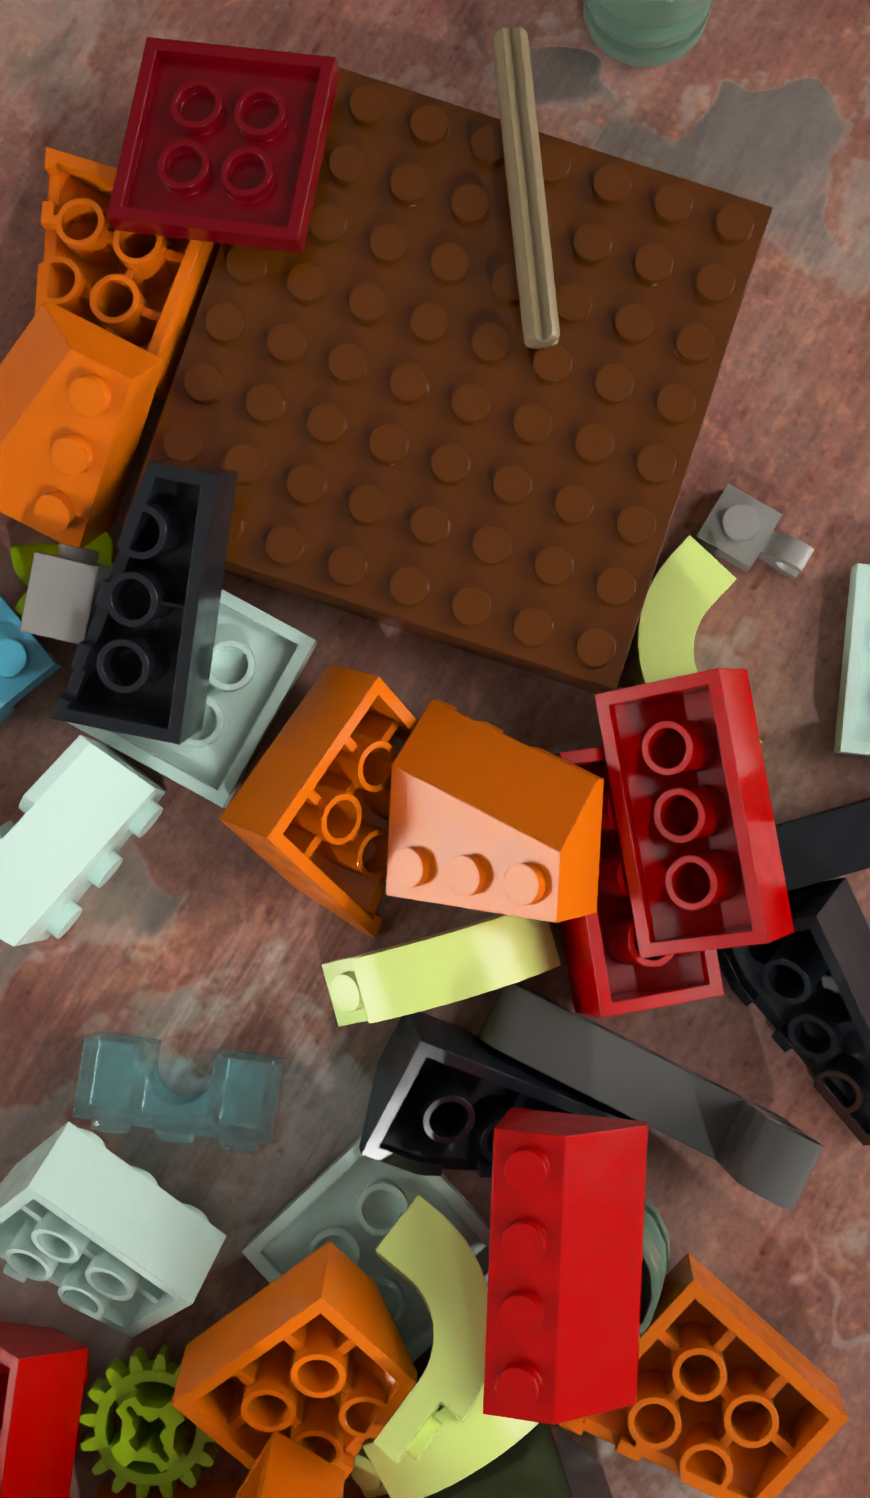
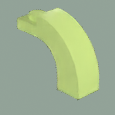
[630,535,762,743]
[322,914,561,1027]
[373,1194,488,1464]
[350,1382,539,1498]

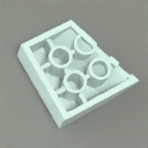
[0,735,166,946]
[0,1122,226,1338]

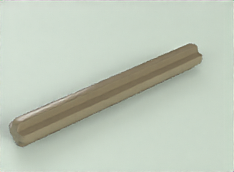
[492,26,560,349]

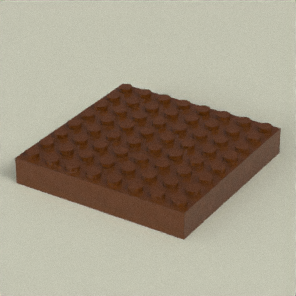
[122,51,773,694]

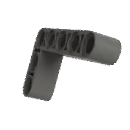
[478,983,824,1211]

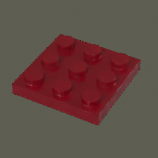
[107,37,340,254]

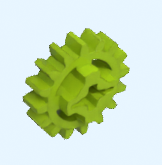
[79,1345,219,1498]

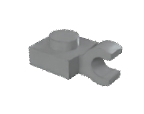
[695,483,815,579]

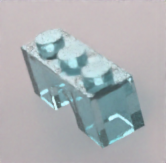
[72,1030,286,1152]

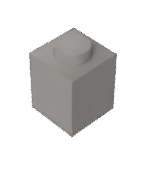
[19,543,112,644]

